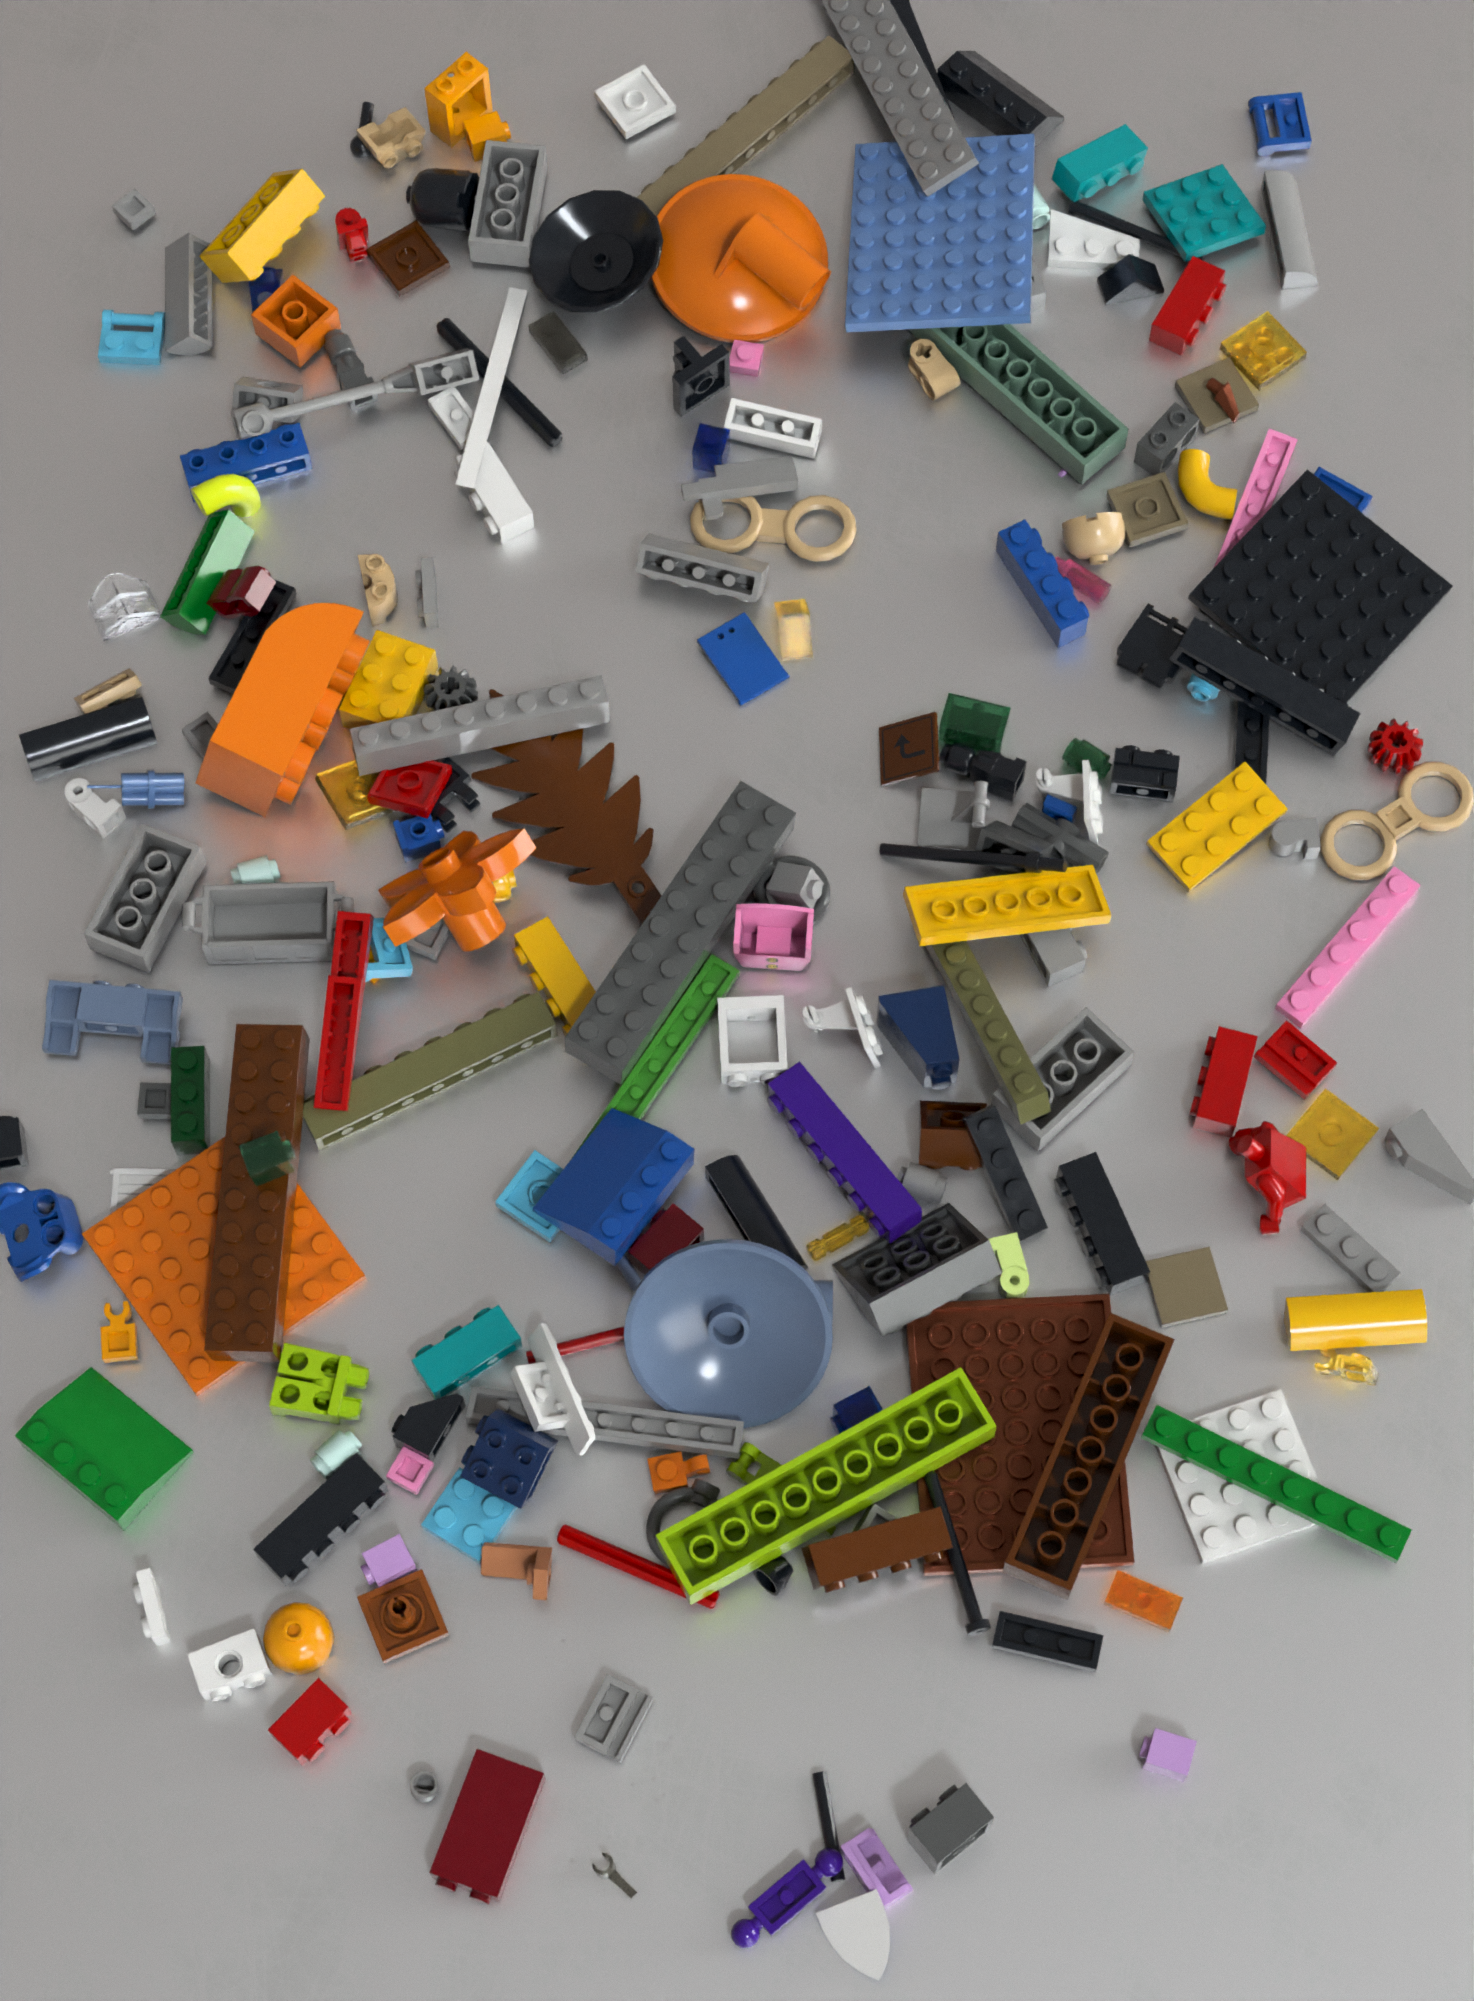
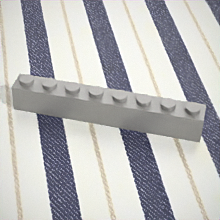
[350,675,610,776]

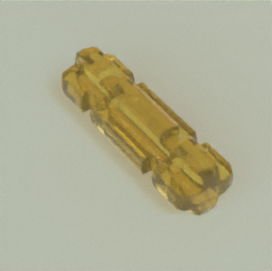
[806,1215,869,1261]

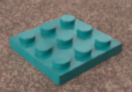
[1142,164,1266,262]

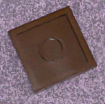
[366,220,450,297]

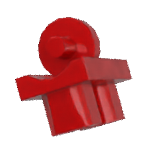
[335,208,369,262]

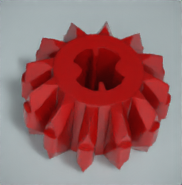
[1367,718,1423,775]

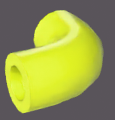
[190,474,261,517]

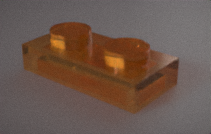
[1104,1570,1183,1632]

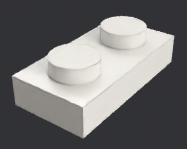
[427,387,475,450]
[133,1568,171,1646]

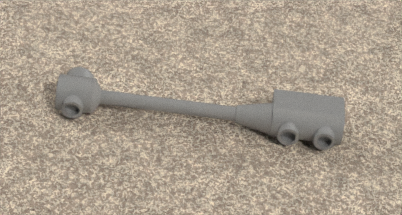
[231,348,480,440]

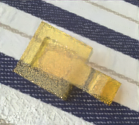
[1314,1348,1379,1386]

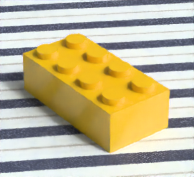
[199,169,325,283]

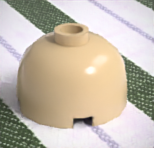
[1062,512,1125,565]

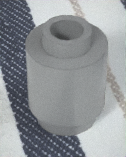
[897,1162,948,1204]

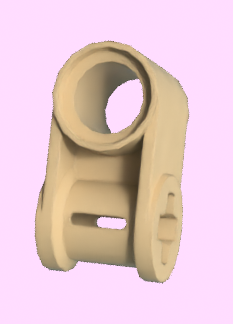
[908,339,960,401]

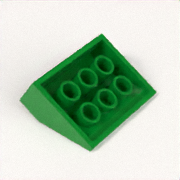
[15,1367,194,1531]

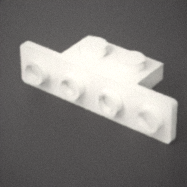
[510,1322,595,1455]

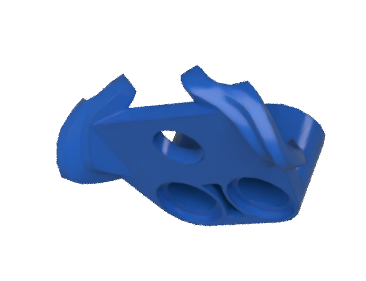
[0,1182,84,1282]

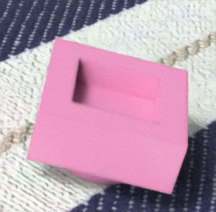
[729,340,764,377]
[386,1446,434,1495]

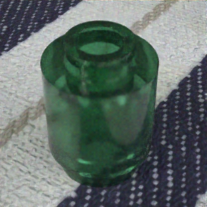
[1062,738,1112,780]

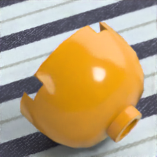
[263,1602,335,1675]

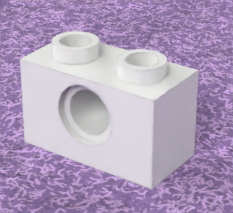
[187,1628,272,1702]

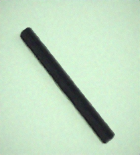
[436,318,563,447]

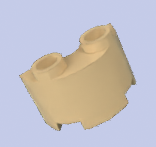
[356,107,426,169]
[358,554,398,627]

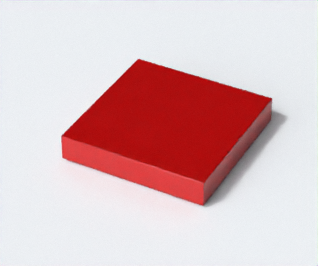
[367,760,452,819]

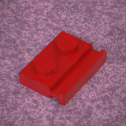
[1254,1020,1338,1100]

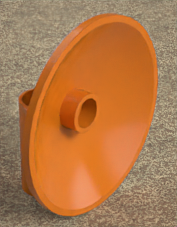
[651,174,831,343]

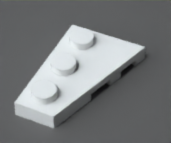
[1048,209,1140,270]

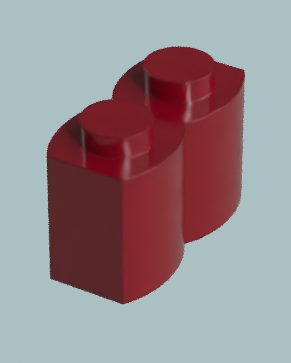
[207,566,276,619]

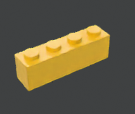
[512,916,596,1036]

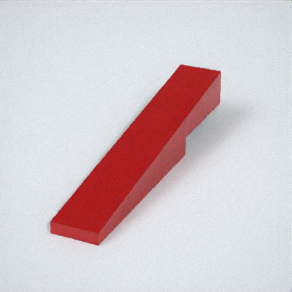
[314,911,374,1112]

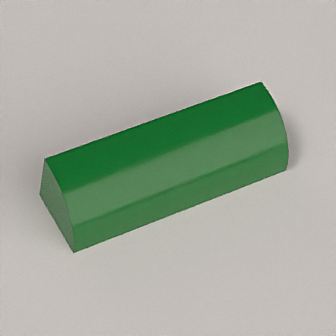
[160,510,255,635]

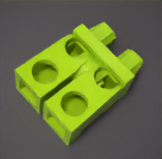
[269,1343,370,1425]

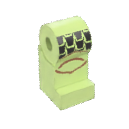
[989,1232,1030,1299]

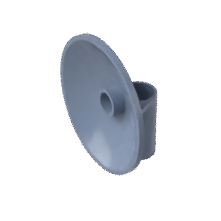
[624,1239,833,1428]

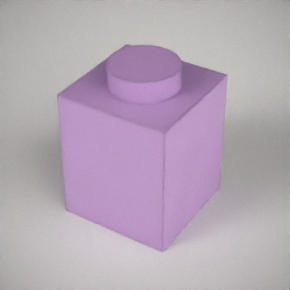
[360,1534,417,1588]
[1139,1728,1197,1782]

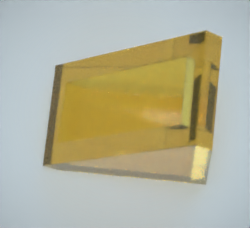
[774,599,813,661]

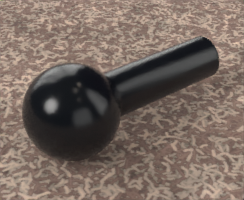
[350,102,374,158]

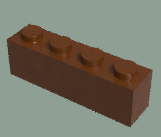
[801,1506,953,1593]

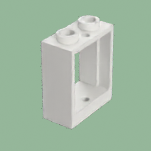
[717,995,788,1087]

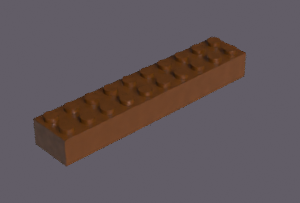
[204,1024,310,1362]

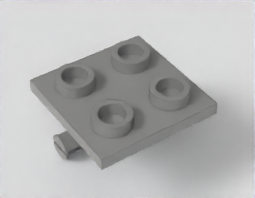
[917,781,990,851]

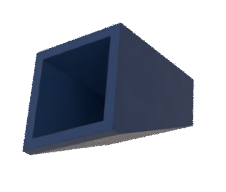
[876,985,960,1090]

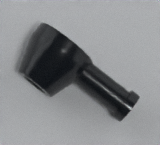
[753,1556,793,1596]

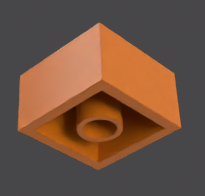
[251,275,341,368]

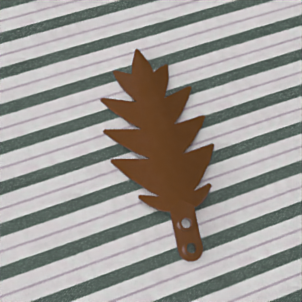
[471,689,661,925]

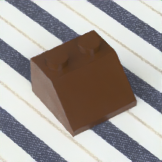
[919,1100,987,1170]

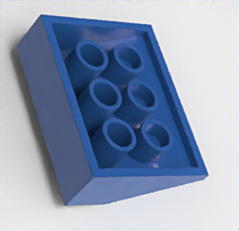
[532,1108,695,1266]

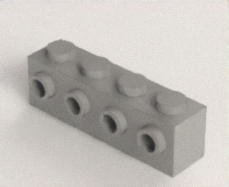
[635,534,769,603]

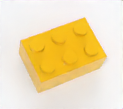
[339,630,438,729]

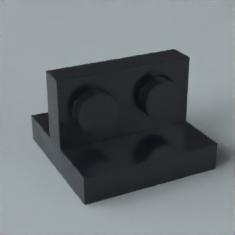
[672,336,730,417]

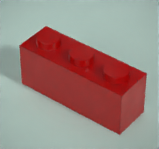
[1149,256,1227,356]
[1189,1026,1258,1138]

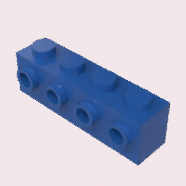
[180,423,313,502]
[996,519,1089,648]

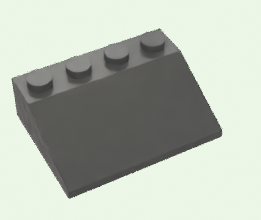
[832,1203,1002,1337]

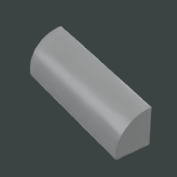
[1261,170,1318,289]
[165,233,212,355]

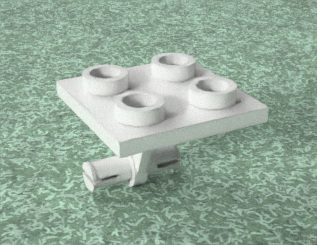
[1036,760,1103,845]
[802,987,883,1069]

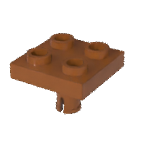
[357,1569,449,1664]

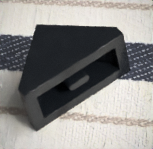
[1097,254,1164,306]

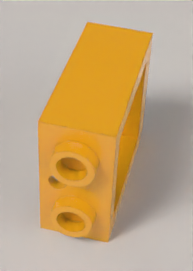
[424,52,493,148]

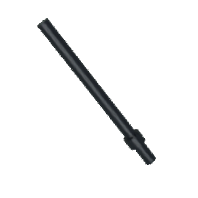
[879,843,1067,873]

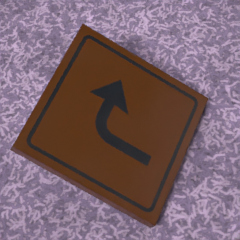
[879,712,939,787]

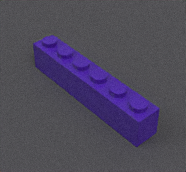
[767,1061,922,1244]

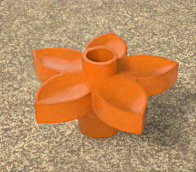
[378,828,536,952]

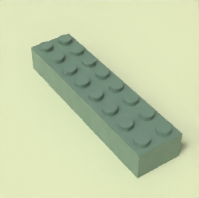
[909,324,1129,485]

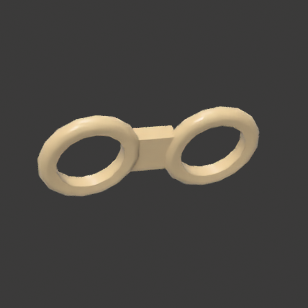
[690,495,857,562]
[1320,762,1474,880]

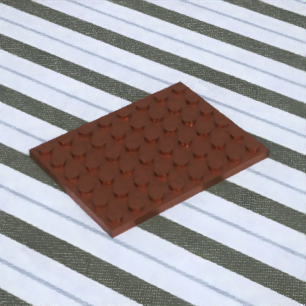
[906,1294,1135,1576]

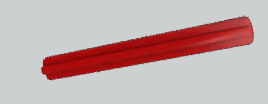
[557,1525,720,1609]

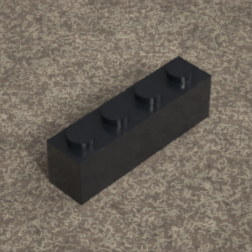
[1054,1152,1150,1296]
[253,1453,388,1586]

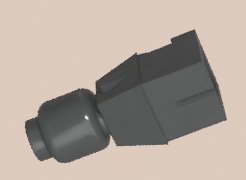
[324,329,378,410]

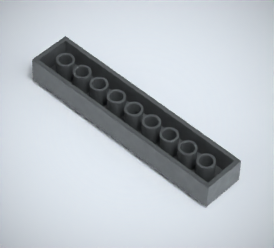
[565,781,796,1085]

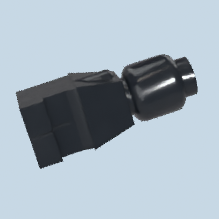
[939,742,1027,801]

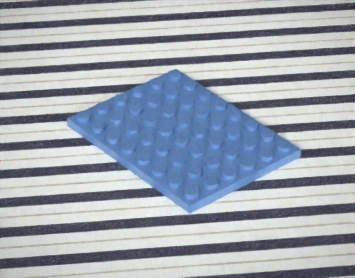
[845,134,1035,333]

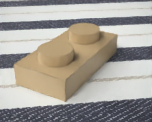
[74,668,142,714]

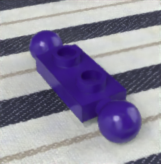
[731,1848,843,1949]

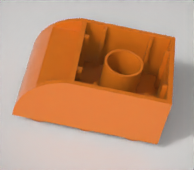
[195,603,370,817]

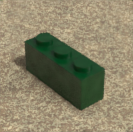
[171,1046,210,1155]

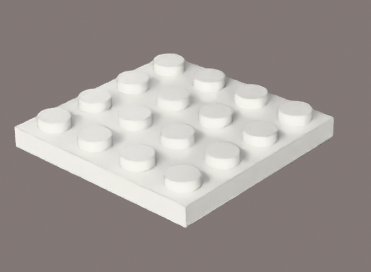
[1155,1389,1320,1564]

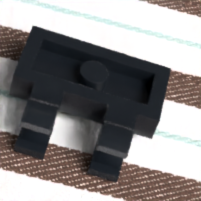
[430,757,480,833]

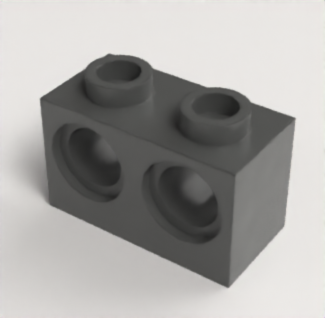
[1134,402,1200,476]

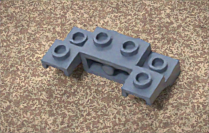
[42,980,183,1065]

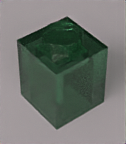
[239,1131,296,1187]

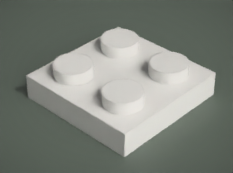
[594,64,676,139]

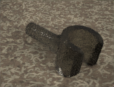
[592,1853,637,1898]

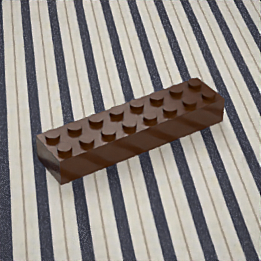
[1003,1313,1175,1600]

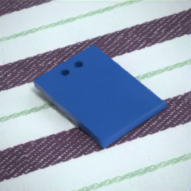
[697,612,790,706]

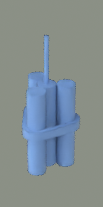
[87,770,184,809]

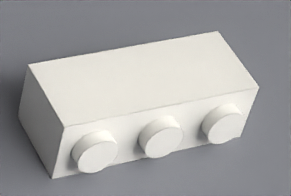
[724,398,822,459]
[454,442,534,544]

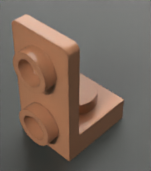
[481,1542,552,1600]

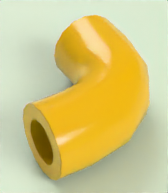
[1178,449,1237,520]

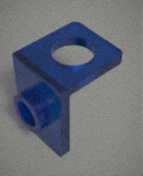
[249,267,283,313]

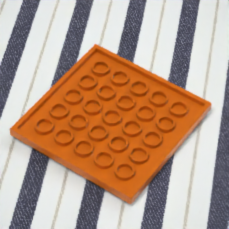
[82,1137,366,1396]

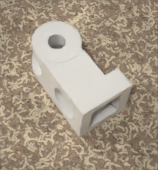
[64,778,127,839]

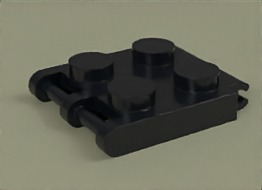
[1116,603,1186,689]

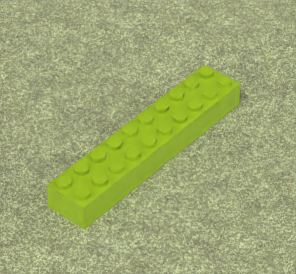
[655,1367,997,1605]

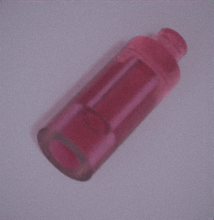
[1055,557,1112,604]

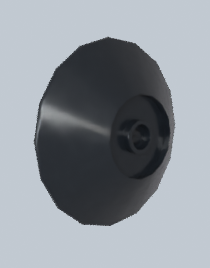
[529,190,663,313]

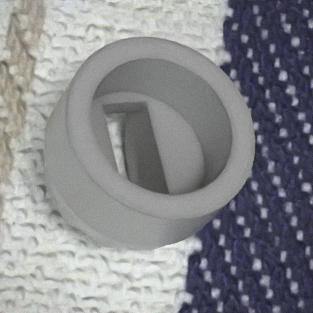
[410,1771,439,1803]

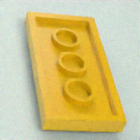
[1146,761,1288,892]

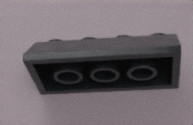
[937,51,1064,147]

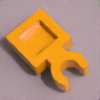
[100,1301,138,1363]

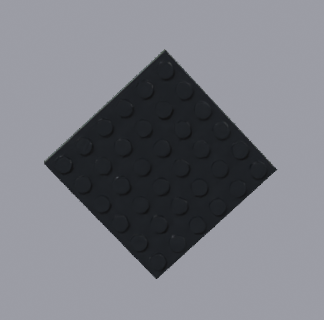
[1188,469,1453,703]

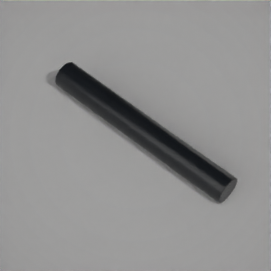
[812,1771,845,1882]

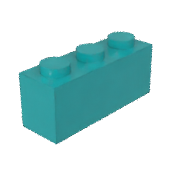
[1051,124,1148,202]
[411,1305,523,1400]

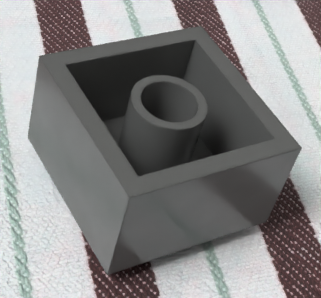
[907,1783,994,1874]

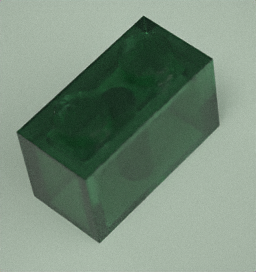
[938,693,1011,753]

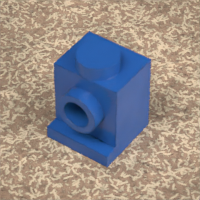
[392,814,445,863]

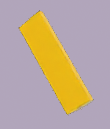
[1283,1289,1427,1351]

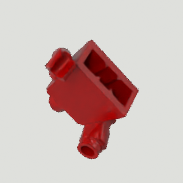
[1229,1121,1306,1235]

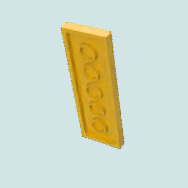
[903,865,1111,946]

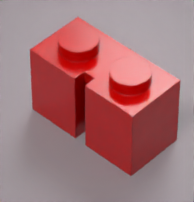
[268,1678,352,1766]

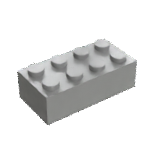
[468,140,547,268]
[84,824,207,972]
[991,1007,1134,1152]

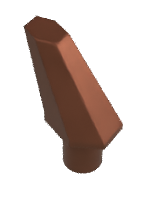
[1206,378,1240,423]

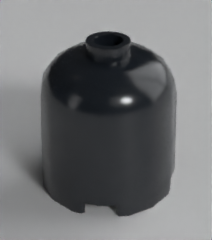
[406,168,479,232]

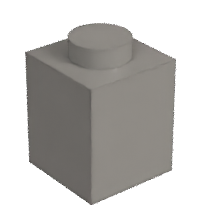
[766,862,824,909]

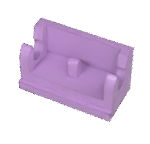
[840,1828,913,1909]

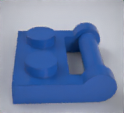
[1248,92,1312,156]

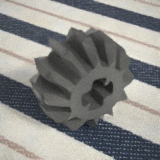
[424,665,478,711]

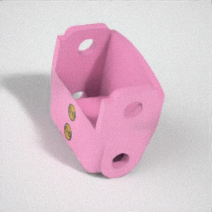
[733,903,814,971]

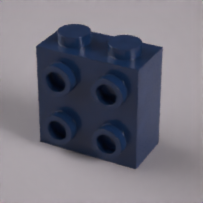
[460,1408,558,1509]

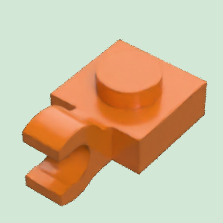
[647,1451,710,1495]

